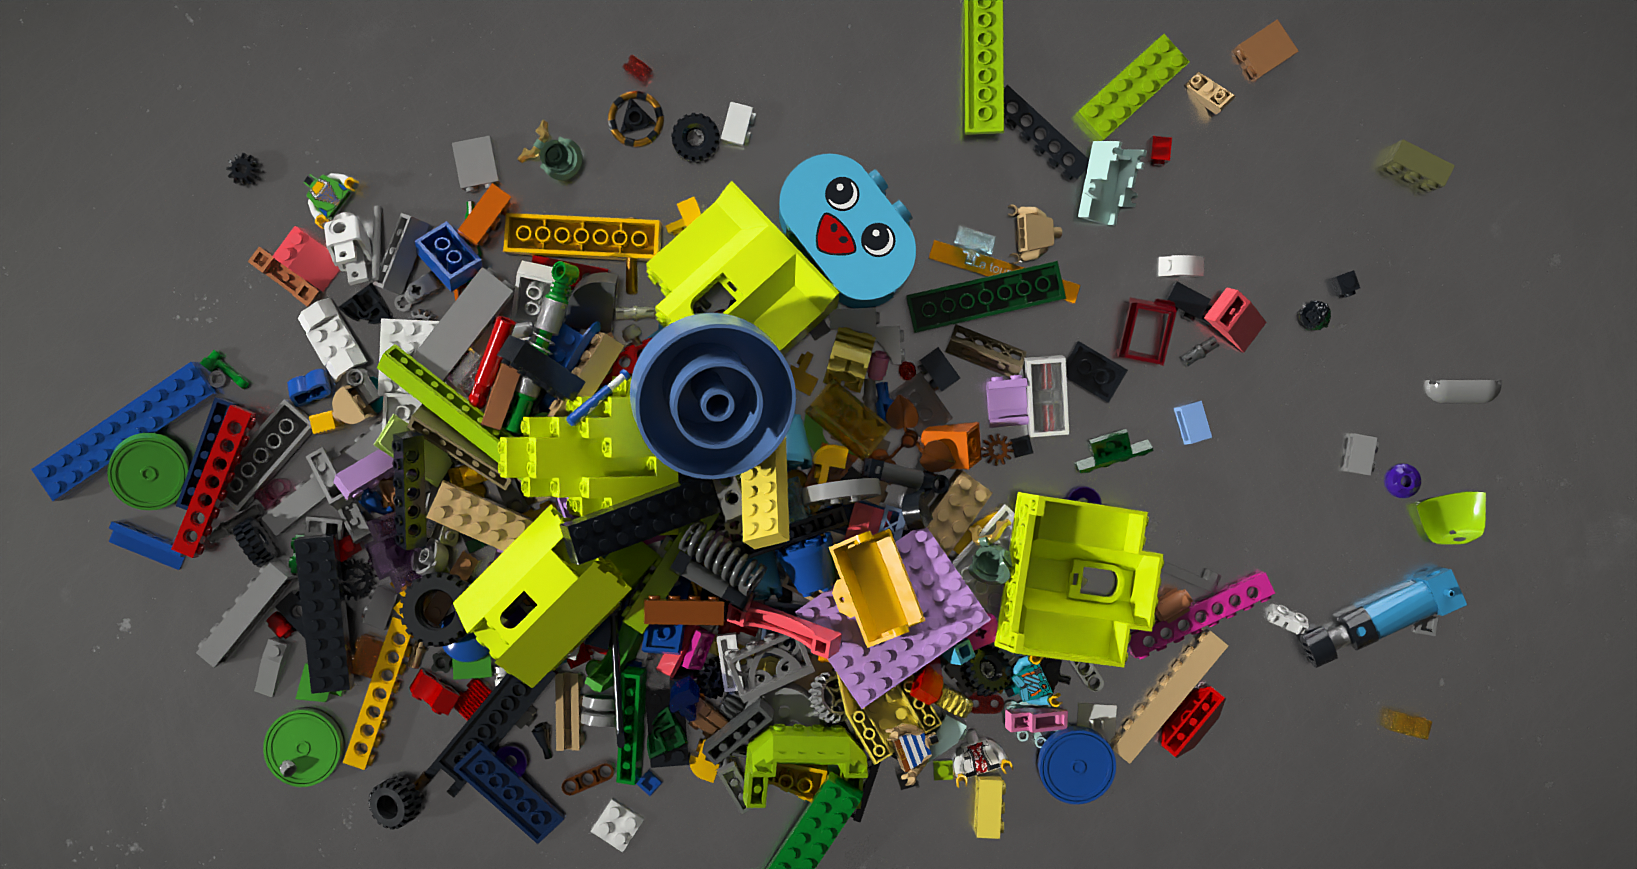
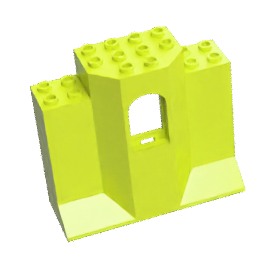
[646,181,840,356]
[994,492,1164,668]

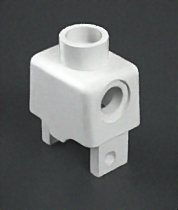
[324,212,372,286]

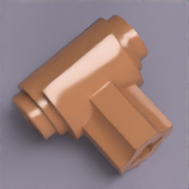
[1154,588,1193,623]

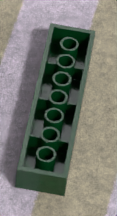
[906,261,1066,333]

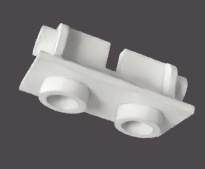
[1267,604,1309,634]

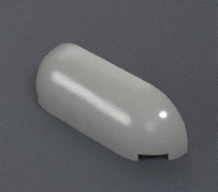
[1425,380,1502,403]

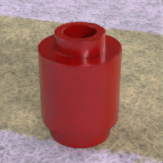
[266,611,294,639]

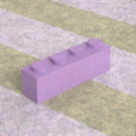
[333,449,394,500]

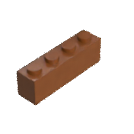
[644,595,724,625]

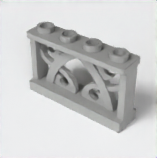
[724,633,815,703]

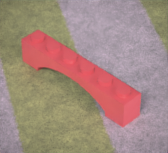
[726,601,842,659]

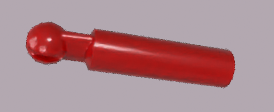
[468,316,516,410]

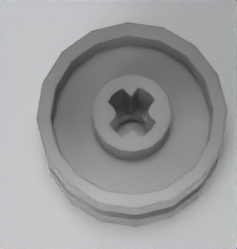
[581,694,616,727]

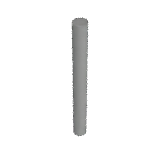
[372,206,381,280]

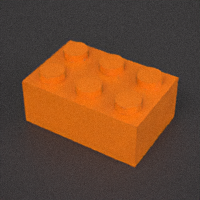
[458,183,512,248]

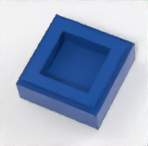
[636,769,663,796]

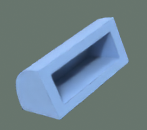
[1174,401,1212,445]

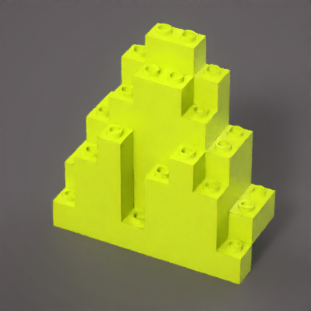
[498,376,678,535]

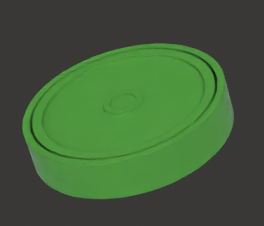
[107,433,189,510]
[263,708,344,787]

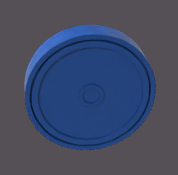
[1037,726,1116,804]

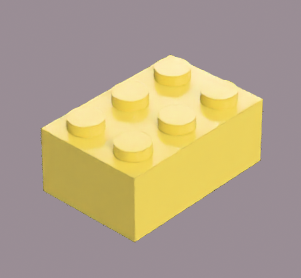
[974,773,1006,839]

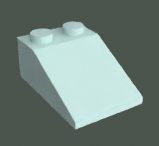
[927,710,968,764]

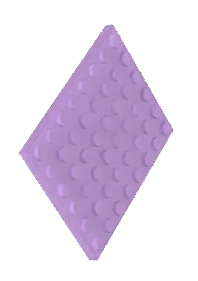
[795,527,991,709]

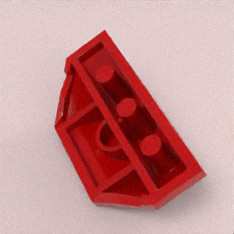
[1161,686,1226,758]

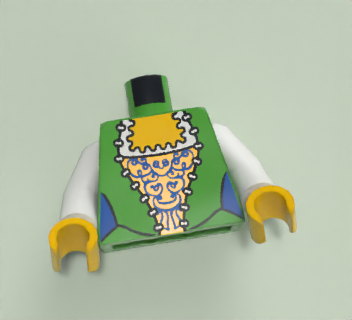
[304,173,359,229]

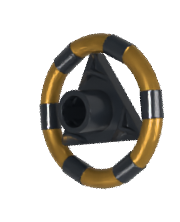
[608,91,664,147]

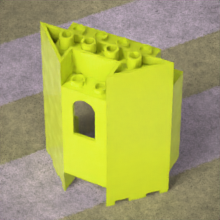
[453,504,632,688]

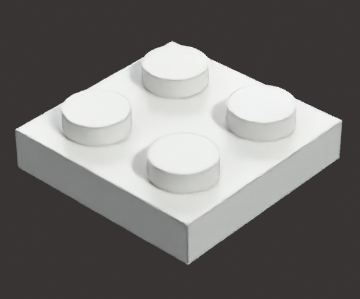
[591,798,644,852]

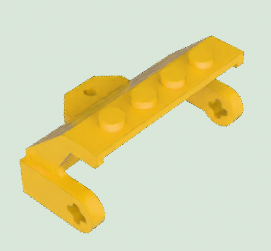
[829,529,926,648]

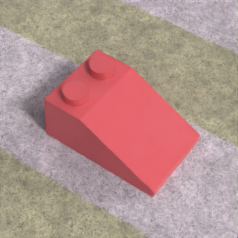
[272,226,340,292]

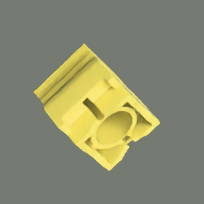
[823,327,876,393]

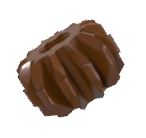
[981,433,1014,466]

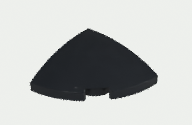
[338,283,391,324]

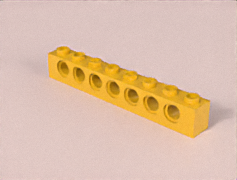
[343,615,414,770]

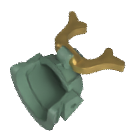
[517,120,582,181]
[967,519,1012,585]

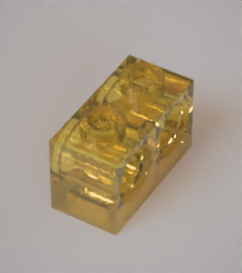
[1384,709,1432,740]

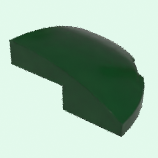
[647,707,688,759]

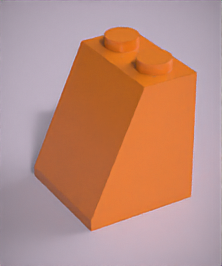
[921,422,982,469]

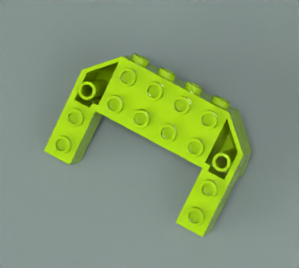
[743,724,868,809]

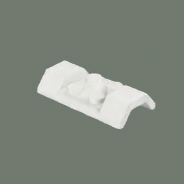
[298,298,368,383]

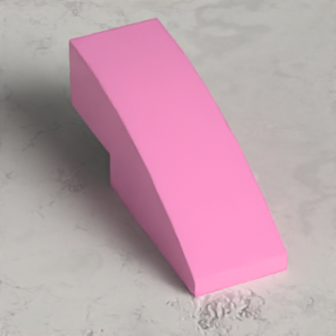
[1005,708,1068,733]

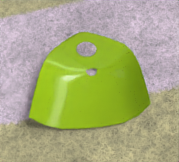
[1416,492,1486,544]

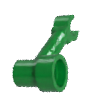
[200,350,249,390]

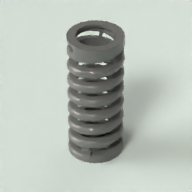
[679,520,767,596]

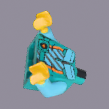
[1004,655,1063,707]

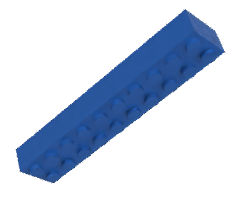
[31,362,219,501]

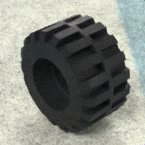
[368,776,422,830]

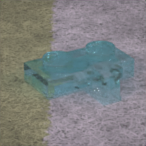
[954,226,996,266]

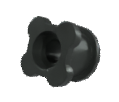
[431,652,453,673]

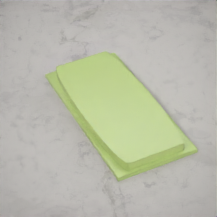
[374,414,453,488]

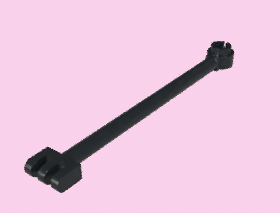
[610,601,625,748]

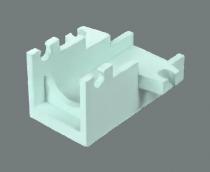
[1078,141,1147,226]

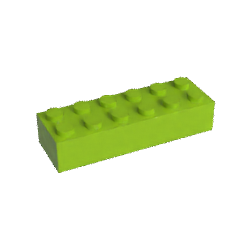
[1075,34,1190,141]

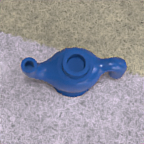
[358,488,394,515]

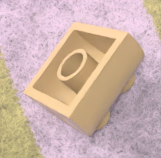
[332,385,377,424]

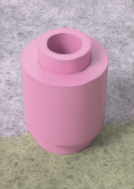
[867,350,890,380]

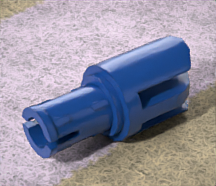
[875,382,894,425]

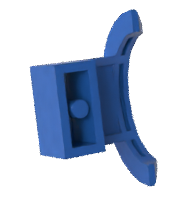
[534,321,601,372]

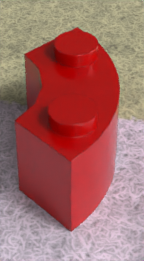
[409,668,460,716]

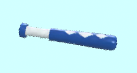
[566,369,631,426]

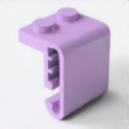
[986,375,1029,428]

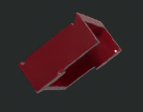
[1116,297,1177,366]

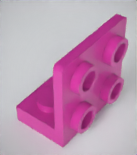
[682,626,715,670]

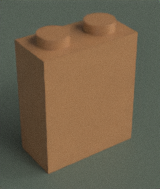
[1235,19,1299,80]

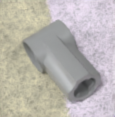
[347,368,382,406]

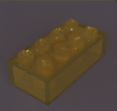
[804,378,892,461]

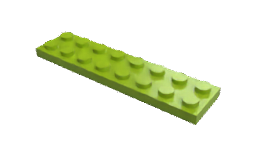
[964,0,1004,135]

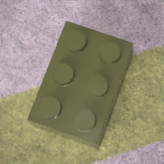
[1382,139,1455,191]

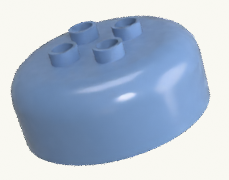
[630,313,796,479]

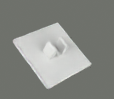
[1077,703,1117,744]

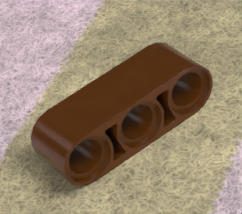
[561,760,616,796]

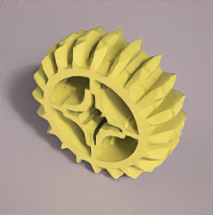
[934,684,974,718]

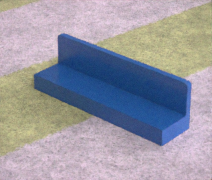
[109,521,186,570]

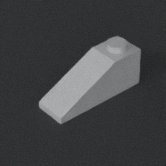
[254,637,292,697]

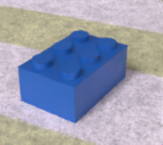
[415,221,482,292]

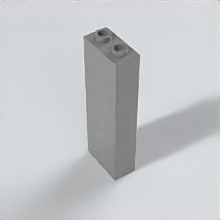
[412,267,515,382]

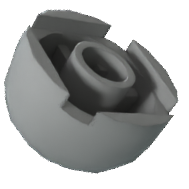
[411,537,449,575]

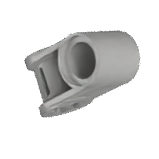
[404,271,443,304]

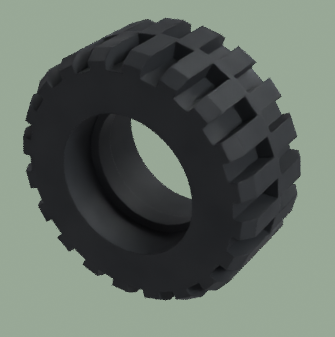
[399,572,469,647]

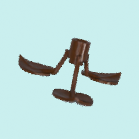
[868,394,956,472]

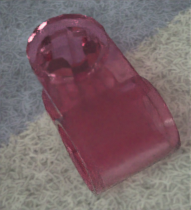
[253,478,292,511]

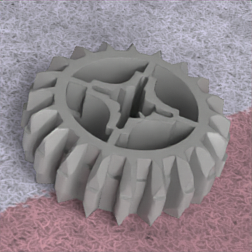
[808,671,848,724]

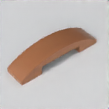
[248,247,320,307]

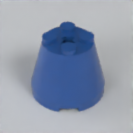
[775,532,836,597]

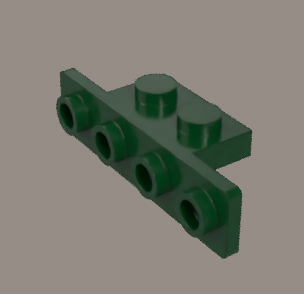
[1075,429,1153,473]

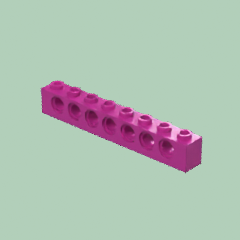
[1128,571,1275,659]

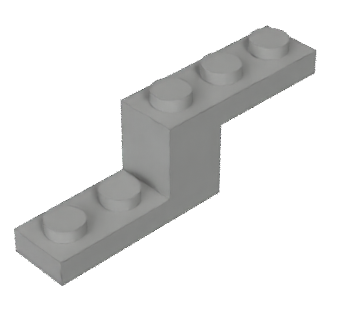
[306,447,373,544]

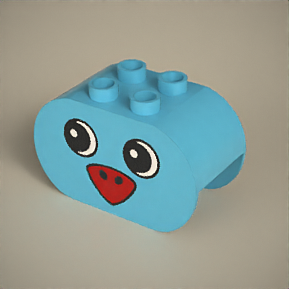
[779,154,916,309]

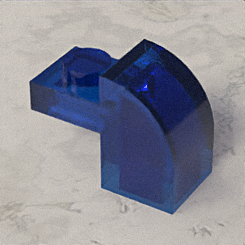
[670,676,700,722]

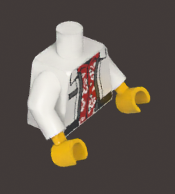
[954,729,1014,788]

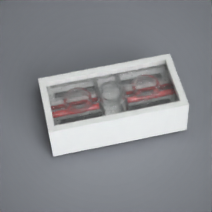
[1024,355,1069,437]

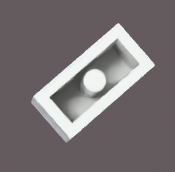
[721,102,756,147]

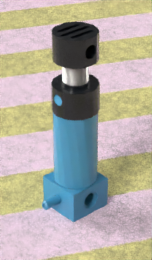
[1299,567,1467,668]

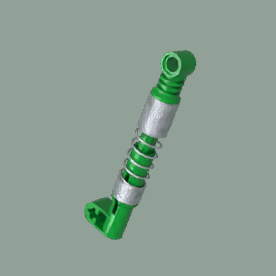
[502,261,579,434]

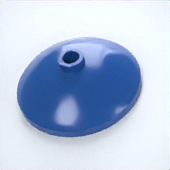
[441,611,490,662]

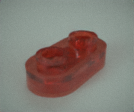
[968,694,1005,714]

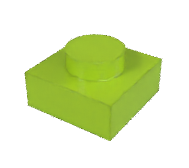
[933,759,953,781]

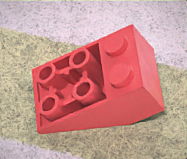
[1204,288,1267,353]

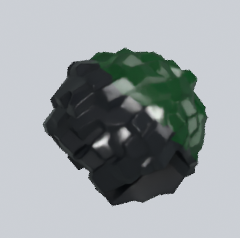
[1300,300,1331,330]

